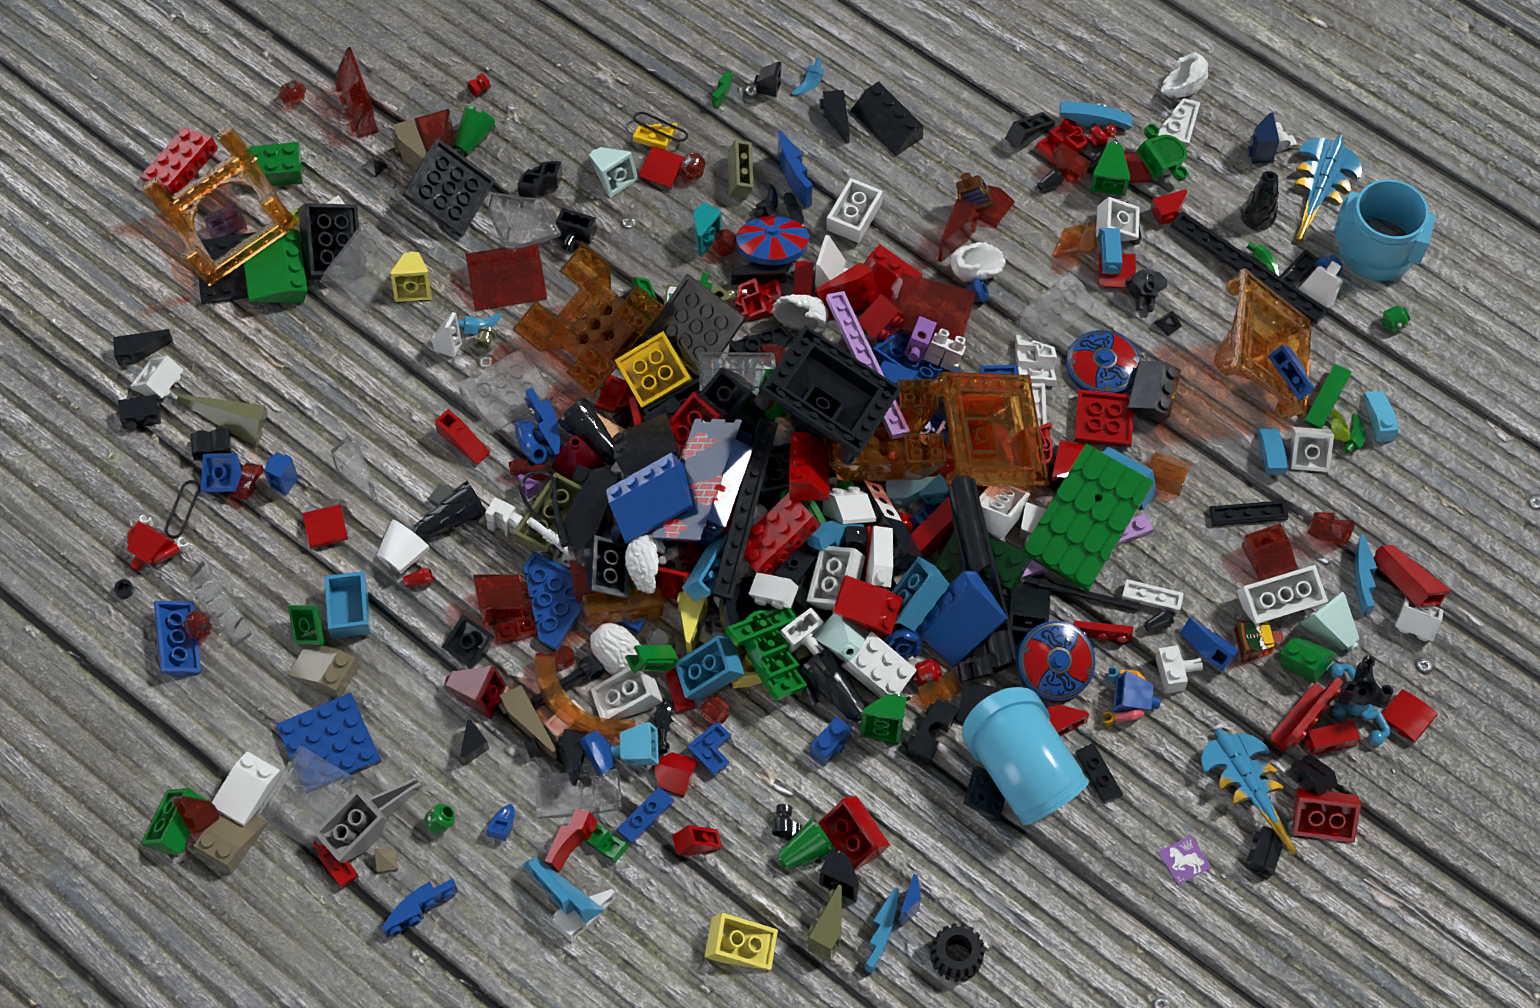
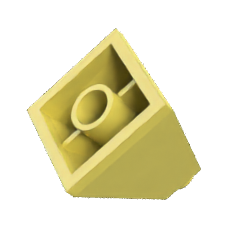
[391,252,432,302]

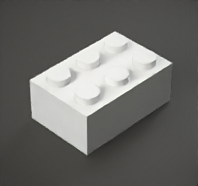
[827,178,883,243]
[807,546,866,610]
[841,631,917,698]

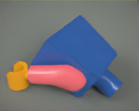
[1103,666,1161,726]

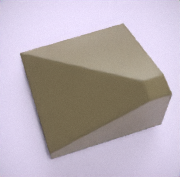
[374,848,398,873]

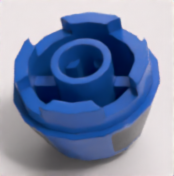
[884,623,922,659]

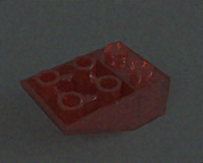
[1241,523,1298,581]

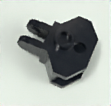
[1126,269,1167,313]

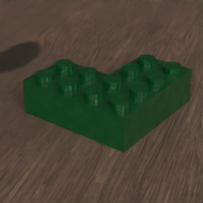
[935,532,1031,594]

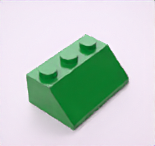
[860,693,907,743]
[140,788,207,855]

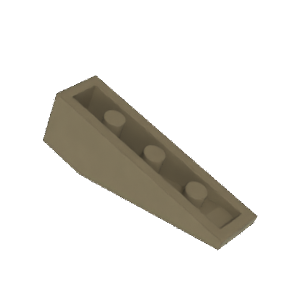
[499,685,558,760]

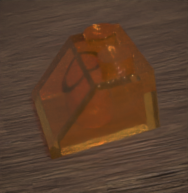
[1148,451,1191,496]

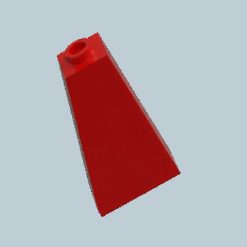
[911,497,954,556]
[1373,545,1451,608]

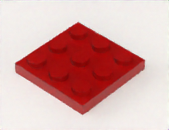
[1074,389,1134,448]

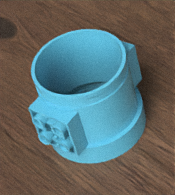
[1333,179,1436,281]

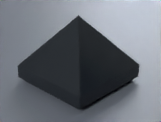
[362,155,388,177]

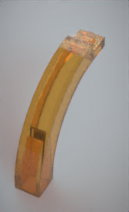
[534,656,635,740]

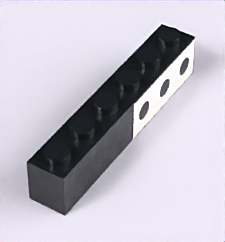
[858,480,924,571]

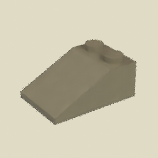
[391,119,427,171]
[287,644,359,698]
[194,814,268,874]

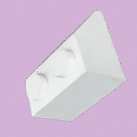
[1096,197,1140,241]
[130,355,183,399]
[1290,427,1334,472]
[822,487,876,524]
[1395,596,1444,642]

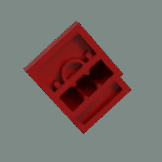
[857,294,905,343]

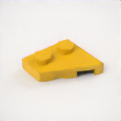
[633,123,678,150]

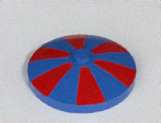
[736,216,809,265]

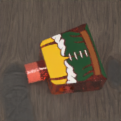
[1234,620,1283,662]

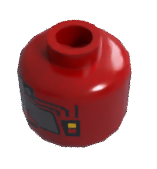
[913,659,943,687]

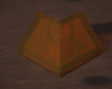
[1052,222,1098,258]

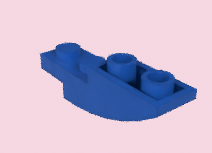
[524,387,560,460]
[382,878,458,938]

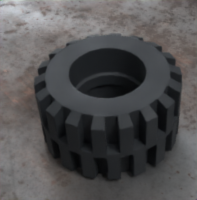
[930,923,985,982]

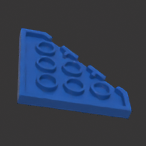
[523,551,596,651]

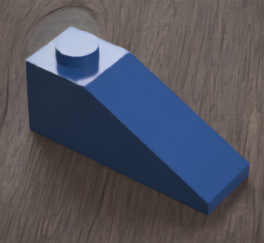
[1268,345,1315,401]

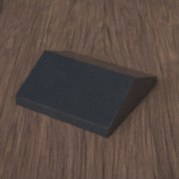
[442,614,494,669]

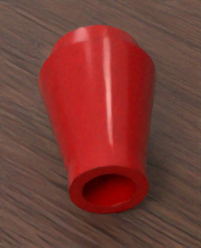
[403,567,434,588]

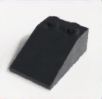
[584,535,629,599]

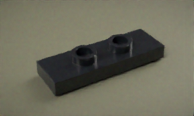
[1075,743,1123,804]

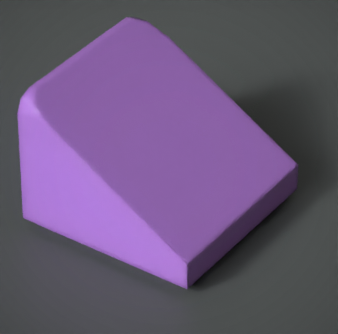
[518,474,541,498]

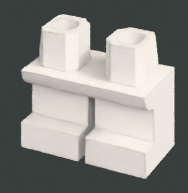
[923,329,966,373]
[485,497,523,538]

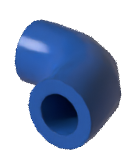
[514,420,547,464]

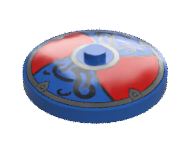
[1066,330,1141,394]
[1017,621,1095,701]

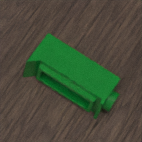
[625,645,679,675]

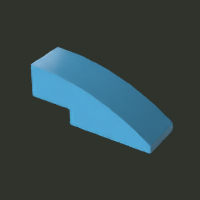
[1258,428,1288,476]
[807,520,864,551]

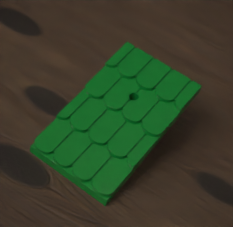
[1022,444,1154,592]

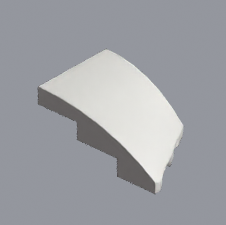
[1015,335,1057,386]
[376,519,430,574]

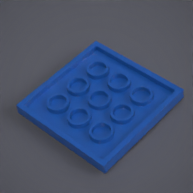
[276,693,381,795]

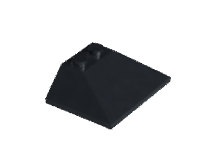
[610,413,679,478]

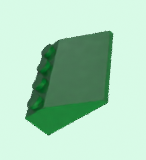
[241,230,308,303]

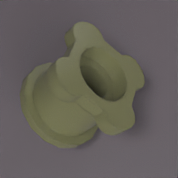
[473,326,496,351]

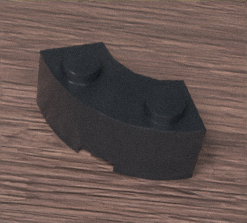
[517,161,563,200]

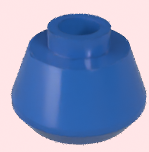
[966,279,989,302]

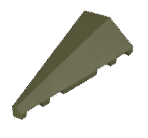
[177,394,268,448]

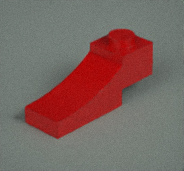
[545,809,598,872]

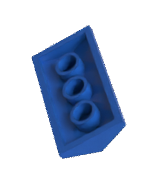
[154,601,201,678]

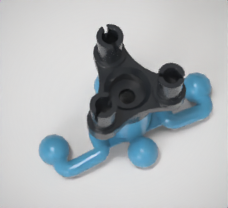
[1328,655,1393,746]

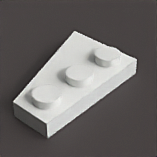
[1158,98,1200,147]

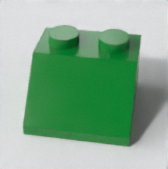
[1280,636,1337,684]

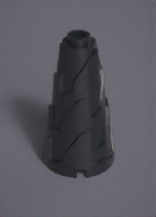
[1240,171,1279,230]
[557,397,616,466]
[412,480,487,541]
[798,648,865,722]

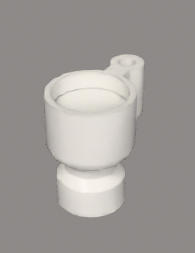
[1276,122,1298,152]

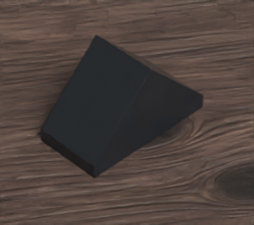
[460,720,489,765]

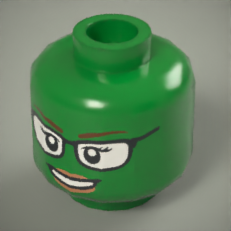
[1381,305,1410,332]
[424,804,455,834]

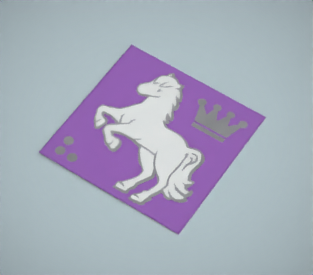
[1158,835,1212,885]

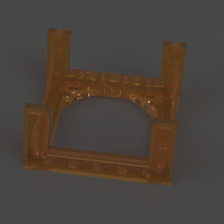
[140,125,299,286]

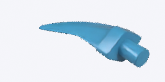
[792,59,824,95]
[458,313,502,335]

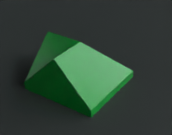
[287,605,325,645]

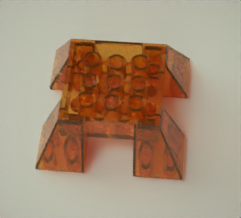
[512,242,665,395]
[827,379,947,481]

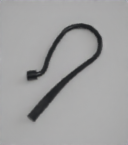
[519,470,570,547]

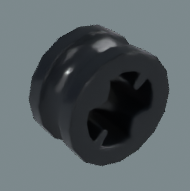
[114,579,134,599]
[524,738,540,758]

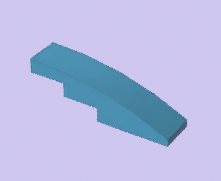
[1059,101,1132,131]
[1354,534,1377,615]
[865,887,899,974]

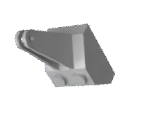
[313,778,422,863]

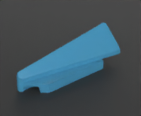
[522,857,604,923]

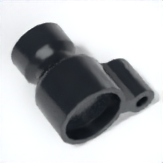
[772,804,802,838]

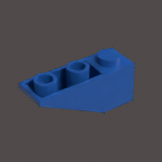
[1180,617,1240,671]

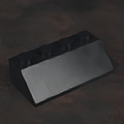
[851,81,924,156]

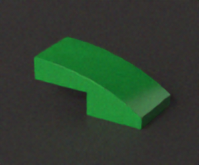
[712,70,732,109]
[584,824,628,863]

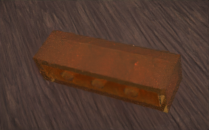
[581,586,664,626]

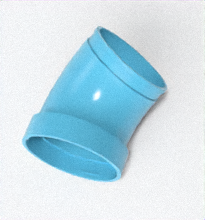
[962,687,1089,825]

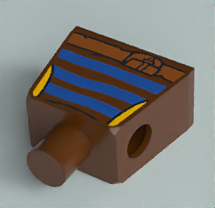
[956,172,994,215]

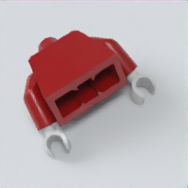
[127,515,190,571]

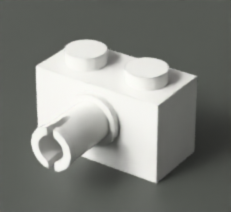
[749,573,798,609]
[780,608,824,655]
[1155,645,1203,694]

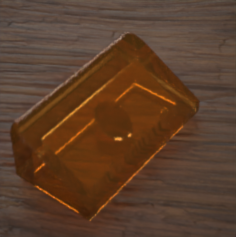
[917,671,961,710]

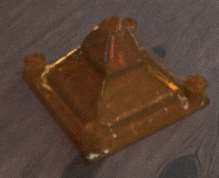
[1214,268,1312,419]
[929,372,1050,491]

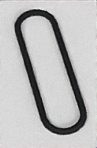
[633,112,688,142]
[165,480,200,538]

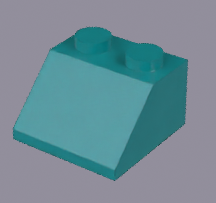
[693,202,722,257]

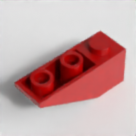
[435,409,490,465]

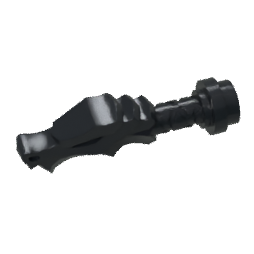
[654,698,675,754]

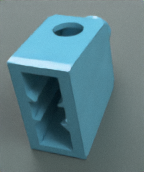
[611,722,659,765]

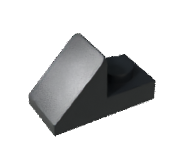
[845,526,866,556]

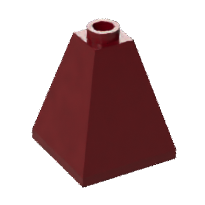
[551,435,605,480]
[445,665,507,719]

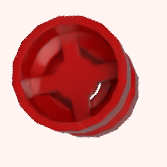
[466,73,491,97]

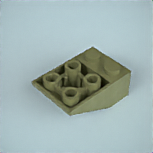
[807,885,842,962]

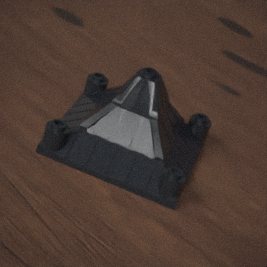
[755,325,902,465]

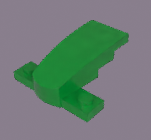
[725,607,807,702]

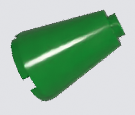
[452,105,496,156]
[777,817,836,870]

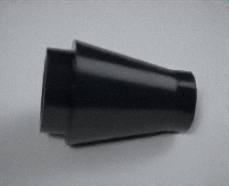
[1037,169,1064,193]
[1143,609,1174,633]

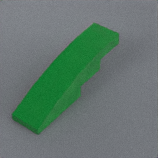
[1304,364,1352,429]

